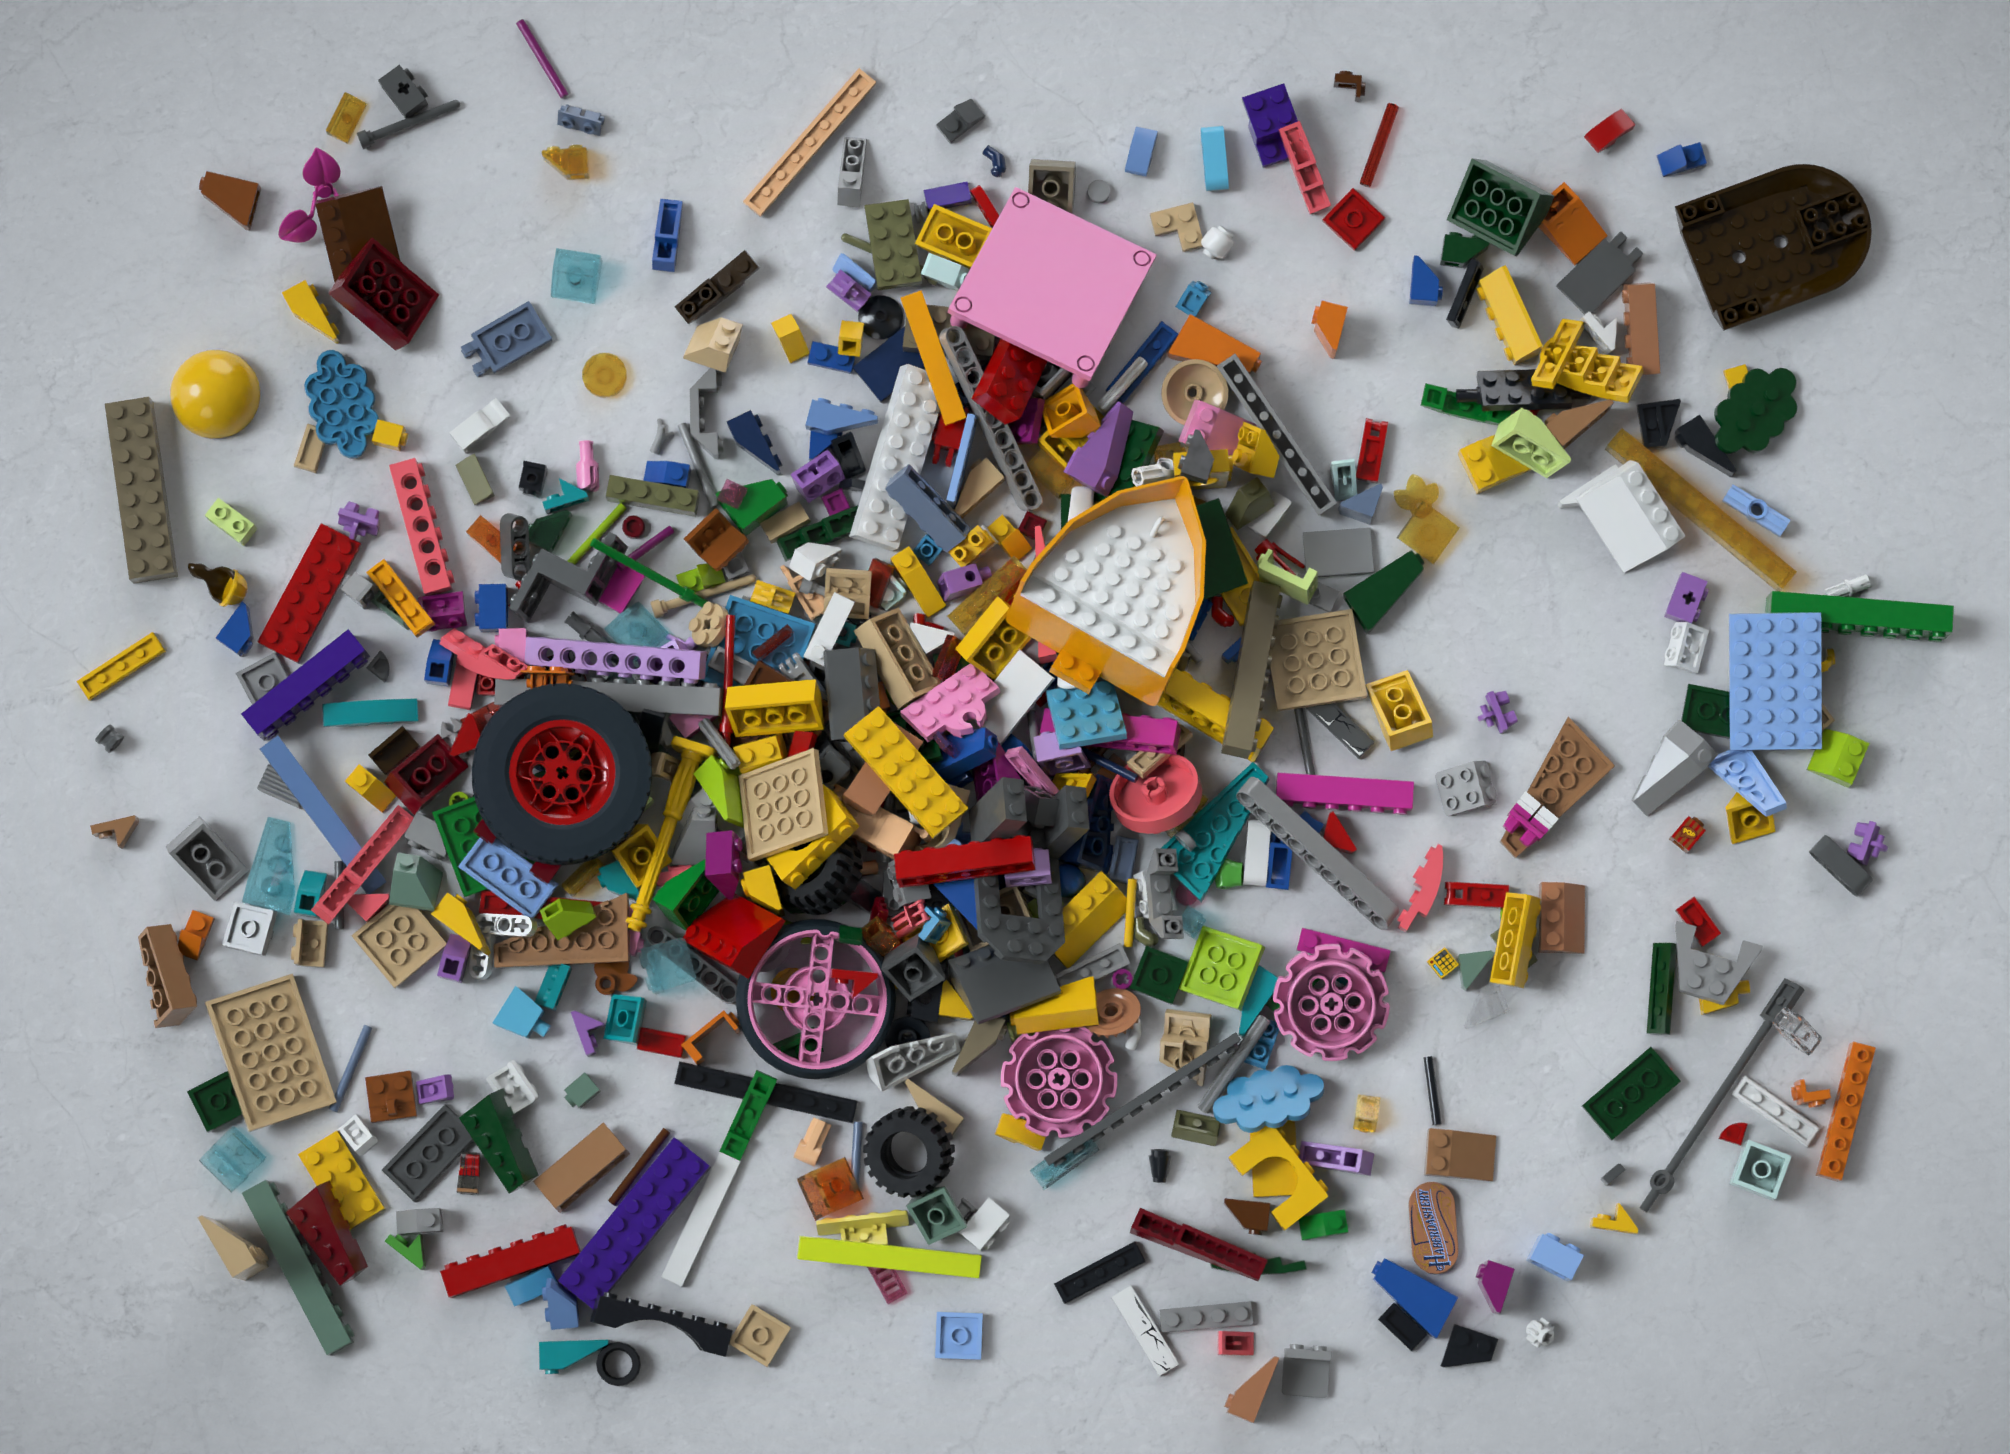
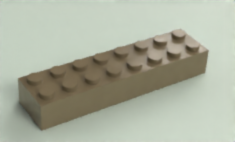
[105,397,178,584]

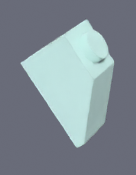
[921,253,970,291]

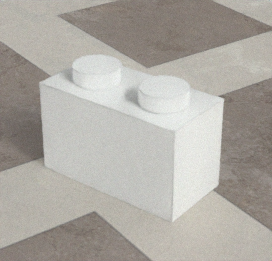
[959,1198,1010,1251]

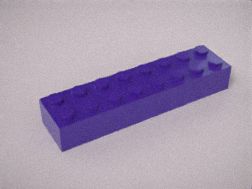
[558,1137,711,1309]

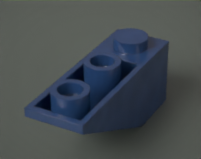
[726,410,782,475]

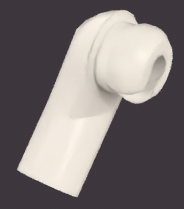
[1125,1018,1142,1050]

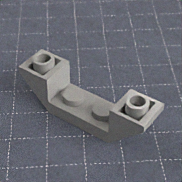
[690,368,723,459]
[1145,848,1184,939]

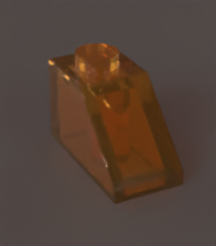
[466,515,516,564]

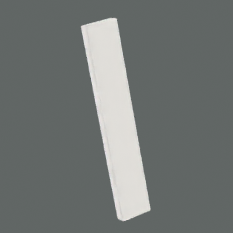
[661,1152,741,1287]

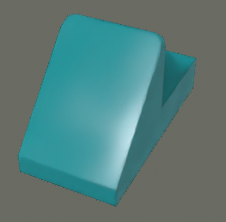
[542,478,590,514]

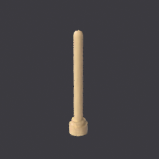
[650,574,756,619]

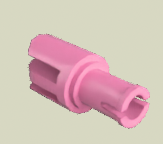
[576,440,599,492]

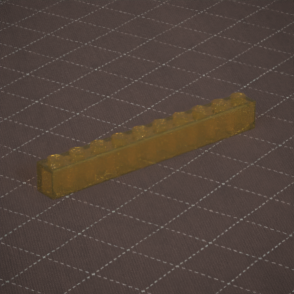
[1605,428,1797,591]

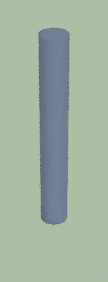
[850,1122,863,1191]

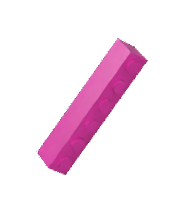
[1040,708,1181,755]
[1276,773,1414,815]

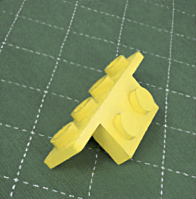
[816,1210,909,1245]

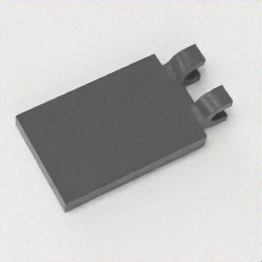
[1556,231,1643,315]

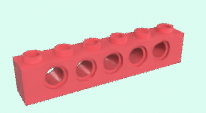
[389,458,455,596]

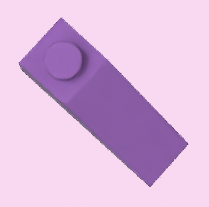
[1299,1141,1374,1176]

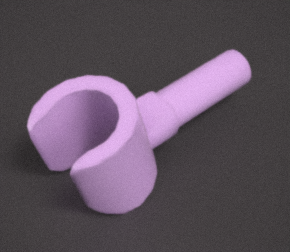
[666,634,699,650]

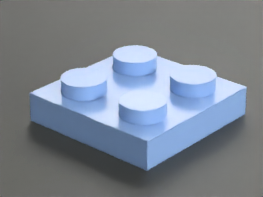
[935,1312,983,1360]

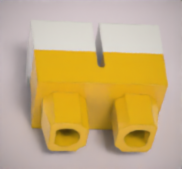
[948,525,998,567]

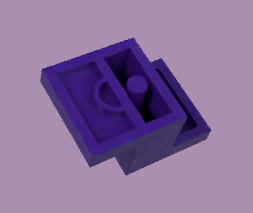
[1242,83,1298,168]

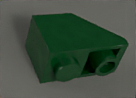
[1440,232,1489,268]

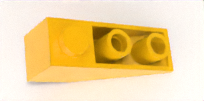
[282,280,340,344]

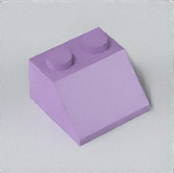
[1033,731,1091,777]

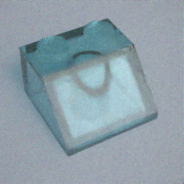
[551,248,603,304]
[604,601,670,662]

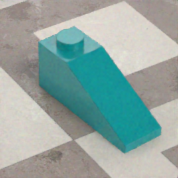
[1238,965,1278,1038]
[539,1340,610,1374]

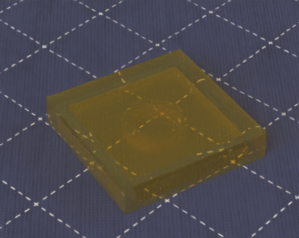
[1396,501,1460,564]

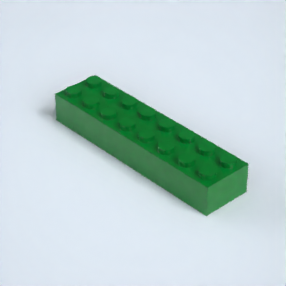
[1765,591,1954,642]

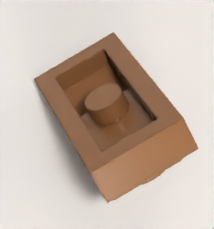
[90,815,139,849]

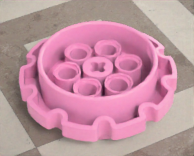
[1273,944,1390,1061]
[1001,1026,1117,1139]

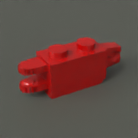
[931,390,969,468]

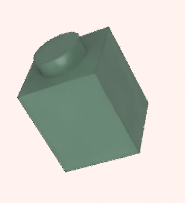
[564,1072,601,1109]

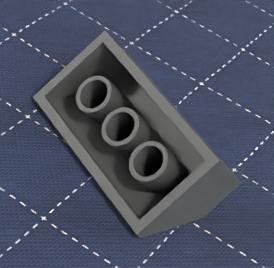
[823,648,880,742]

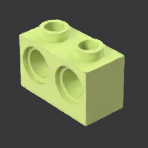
[205,498,257,546]

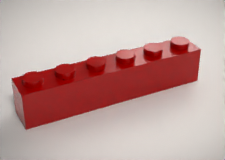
[894,835,1036,888]
[440,1224,581,1298]

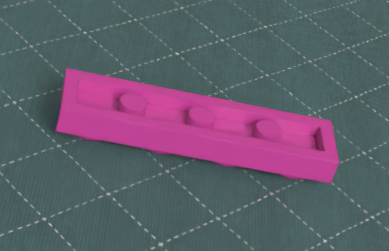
[1296,928,1391,973]

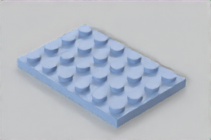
[1729,612,1822,750]

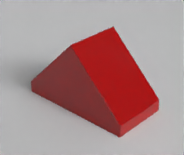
[1323,811,1357,854]

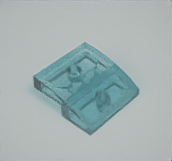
[199,1126,266,1193]

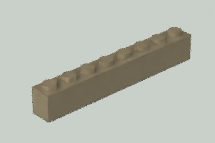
[1221,581,1283,759]

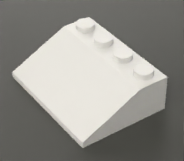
[1576,460,1685,573]

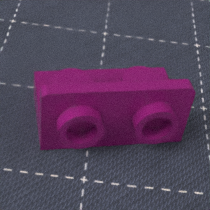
[418,591,467,632]

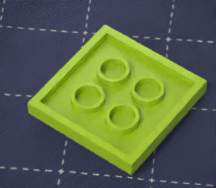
[1179,926,1265,1011]

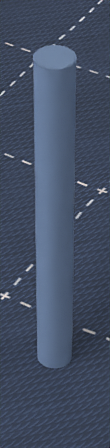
[329,1025,372,1112]

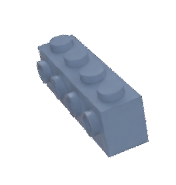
[885,464,970,553]

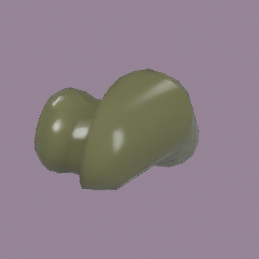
[1134,917,1159,947]

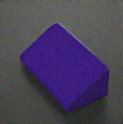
[923,182,972,212]

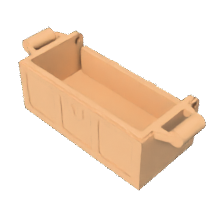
[834,784,932,860]

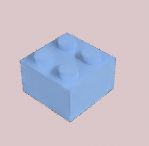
[1526,1233,1584,1282]

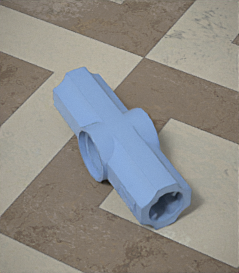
[1722,484,1790,537]

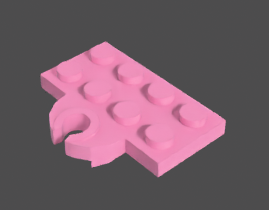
[900,664,1000,742]

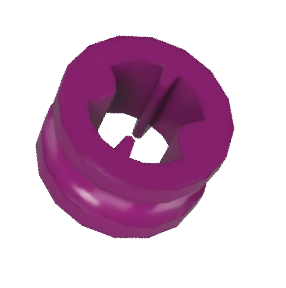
[1112,969,1133,989]

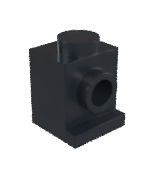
[518,461,548,497]

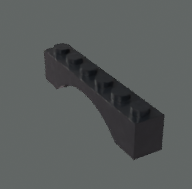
[590,1292,733,1357]

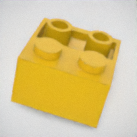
[1233,421,1280,478]

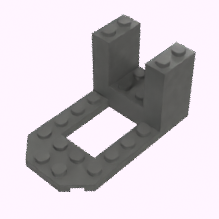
[969,777,1089,964]

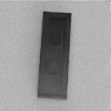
[1446,258,1484,329]

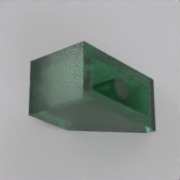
[529,510,572,553]

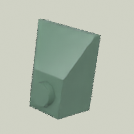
[389,853,443,911]
[906,1186,967,1245]

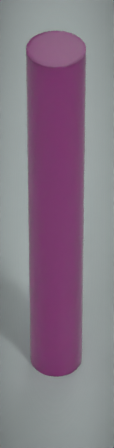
[616,526,674,571]

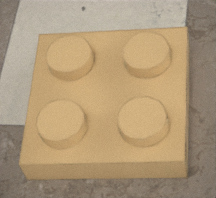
[729,1304,791,1367]

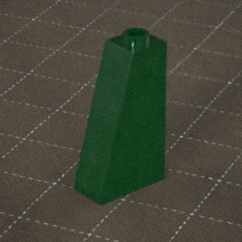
[1342,550,1425,634]

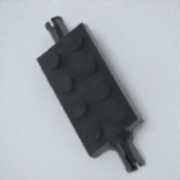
[1456,369,1591,411]

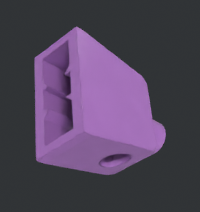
[937,563,992,603]

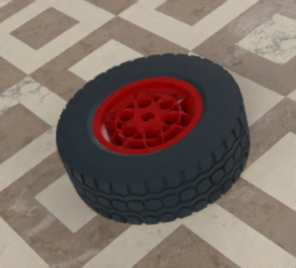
[472,683,652,865]

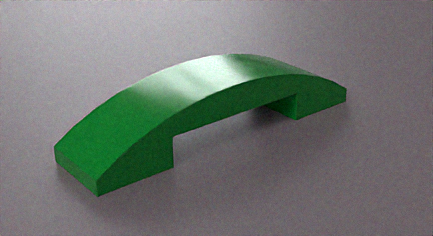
[1420,383,1511,425]
[719,1070,777,1161]

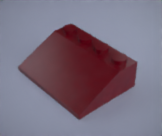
[328,237,439,351]

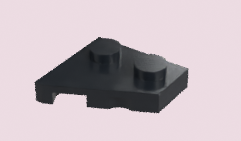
[1637,399,1681,450]
[1440,1324,1498,1367]

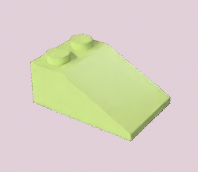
[1491,408,1571,478]

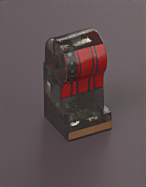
[457,1151,481,1196]

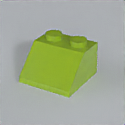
[1806,728,1870,788]

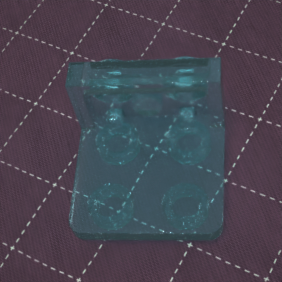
[639,937,696,995]

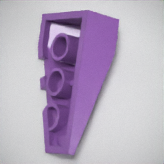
[1063,402,1133,497]

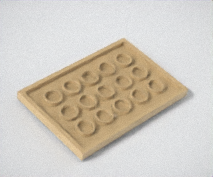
[205,973,337,1132]

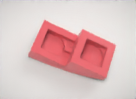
[448,663,478,710]

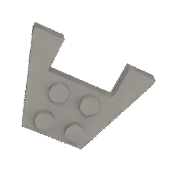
[1675,921,1763,1005]

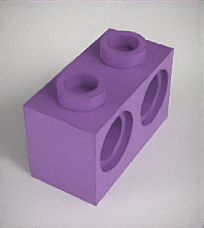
[790,450,845,503]

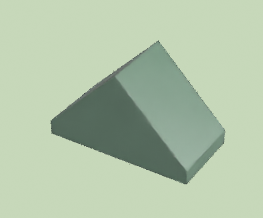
[1457,950,1495,991]

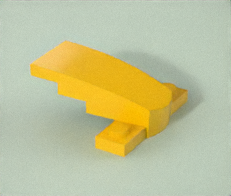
[1531,319,1644,403]

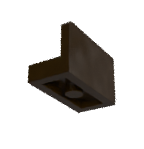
[368,726,420,775]

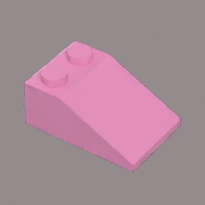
[1178,400,1257,455]

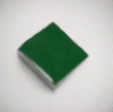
[837,925,862,946]

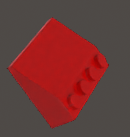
[681,894,785,979]

